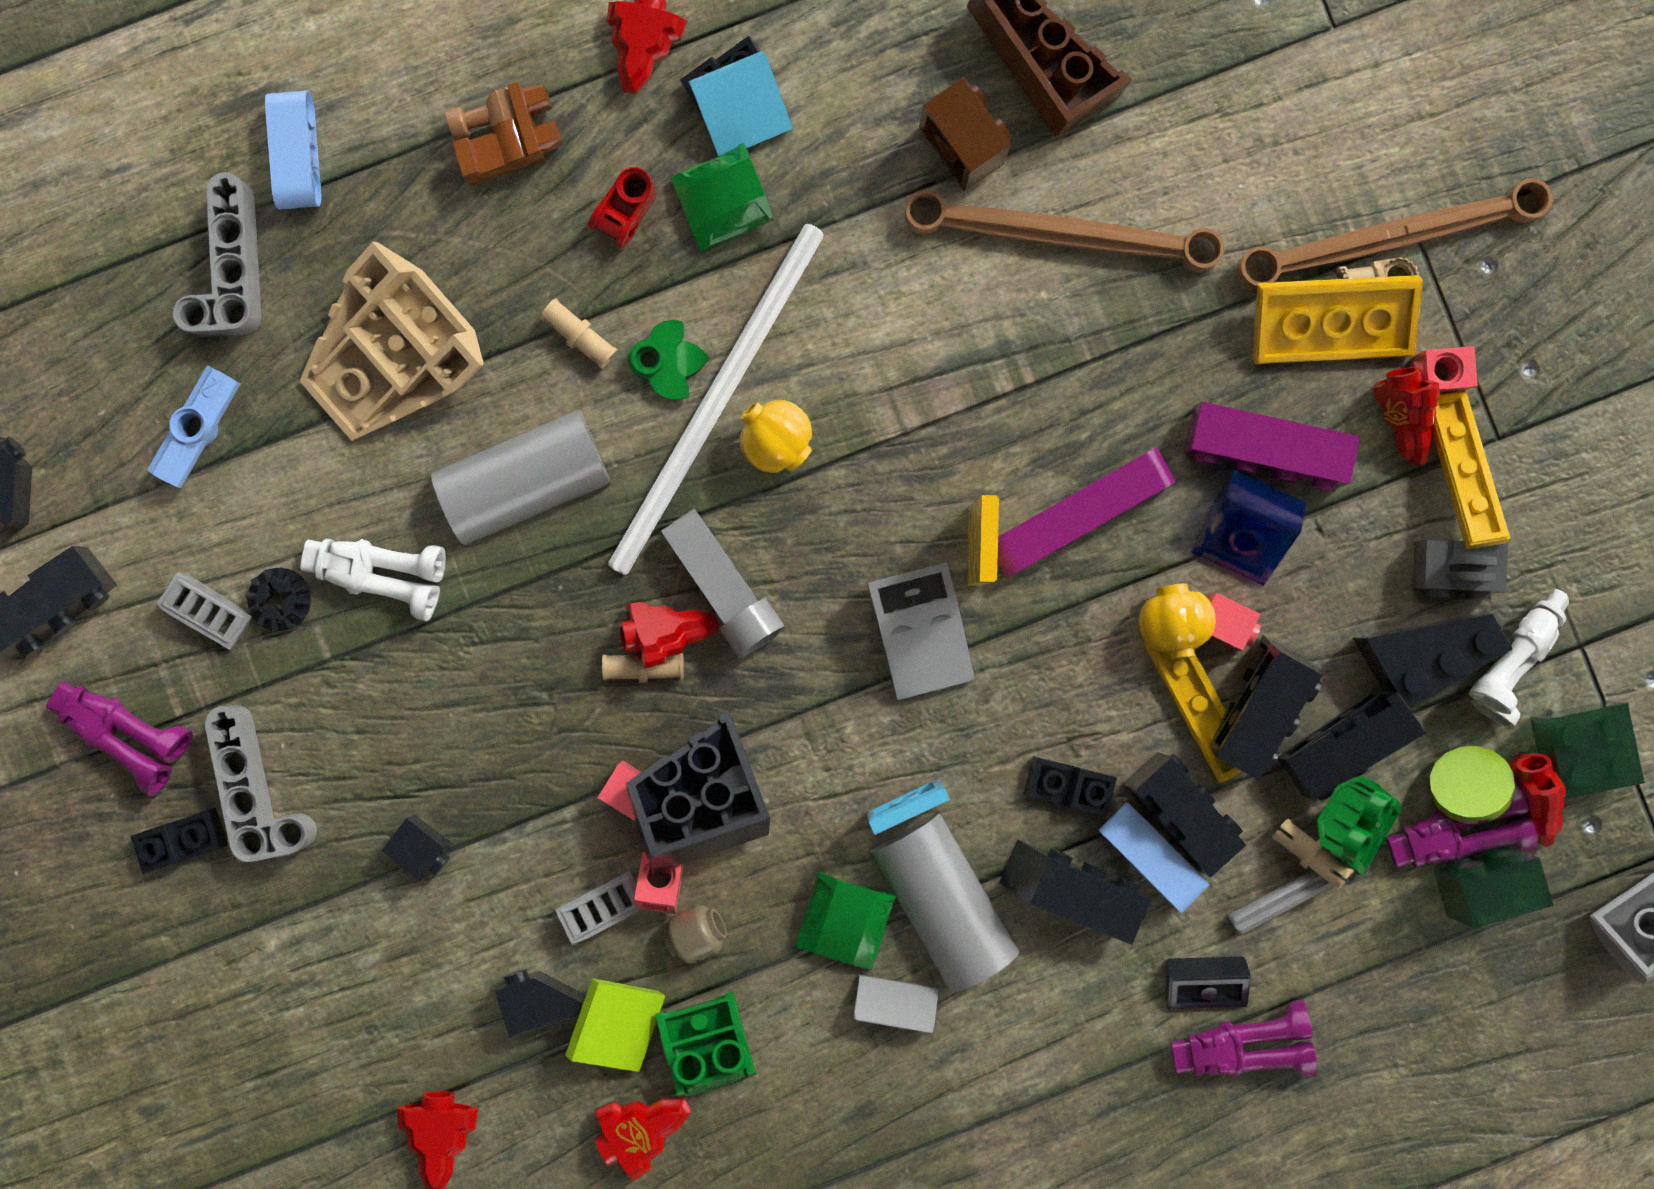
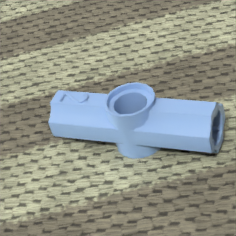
[147,365,241,488]

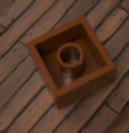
[919,77,1011,192]

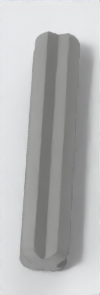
[1229,869,1342,934]

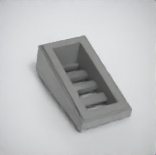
[156,573,253,650]
[555,870,643,945]

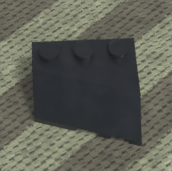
[626,711,770,874]

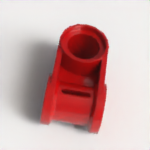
[588,167,656,249]

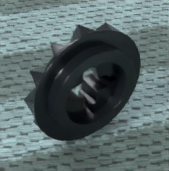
[245,567,311,631]

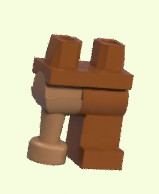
[445,81,563,186]

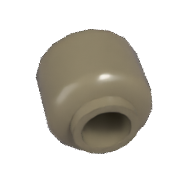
[664,904,727,964]

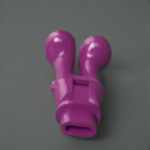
[46,681,193,797]
[1386,779,1538,868]
[1171,1000,1318,1078]

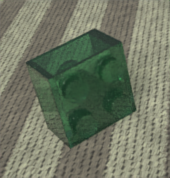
[1530,701,1645,799]
[1433,847,1554,929]

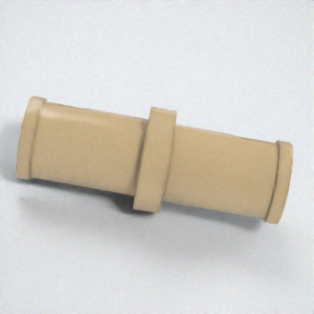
[539,298,618,369]
[602,653,684,683]
[1272,818,1354,891]

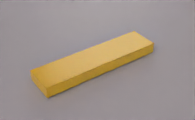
[1431,390,1510,550]
[1142,641,1243,784]

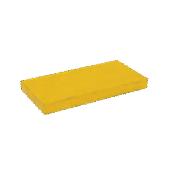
[1252,275,1423,364]
[967,495,999,586]

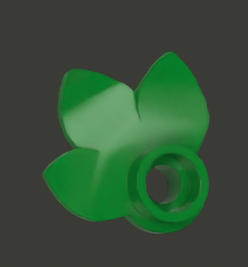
[628,320,709,400]

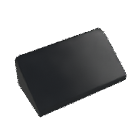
[1165,956,1251,1009]

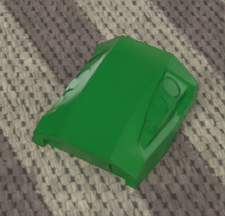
[671,143,774,253]
[1317,775,1403,877]
[795,870,896,970]
[655,991,757,1097]

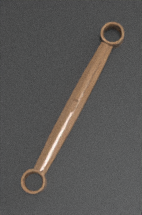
[1236,178,1553,291]
[905,190,1224,273]

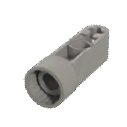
[661,508,786,659]

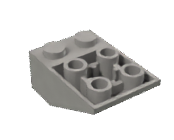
[867,562,975,700]

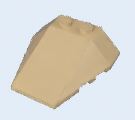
[299,242,484,441]

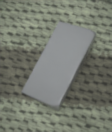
[853,975,939,1033]

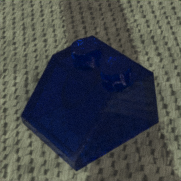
[1191,469,1307,586]

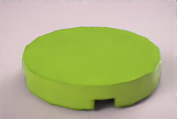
[1430,746,1515,824]

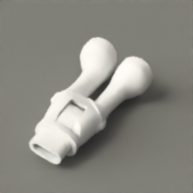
[300,538,446,621]
[1468,589,1569,728]

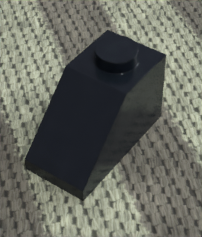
[0,437,32,529]
[495,969,586,1037]

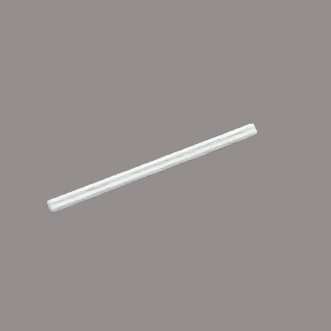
[608,224,823,575]

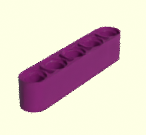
[997,447,1176,578]

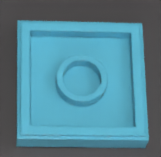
[689,51,793,157]
[867,779,950,835]

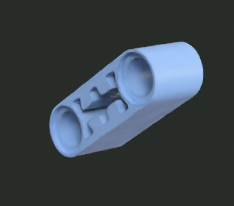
[265,90,321,210]
[1098,802,1210,914]

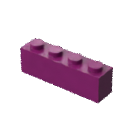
[1184,402,1360,492]

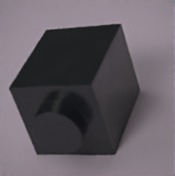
[381,815,452,880]

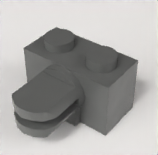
[1412,540,1508,600]

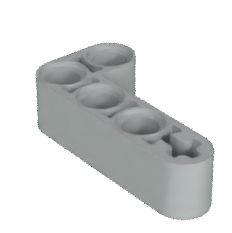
[173,172,261,338]
[205,705,317,862]

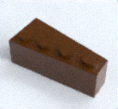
[966,0,1132,138]

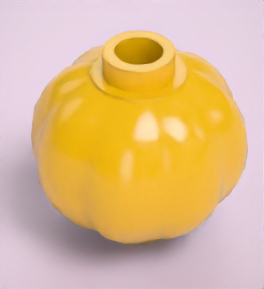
[739,400,812,473]
[1138,584,1216,660]

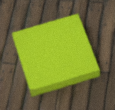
[565,978,665,1072]

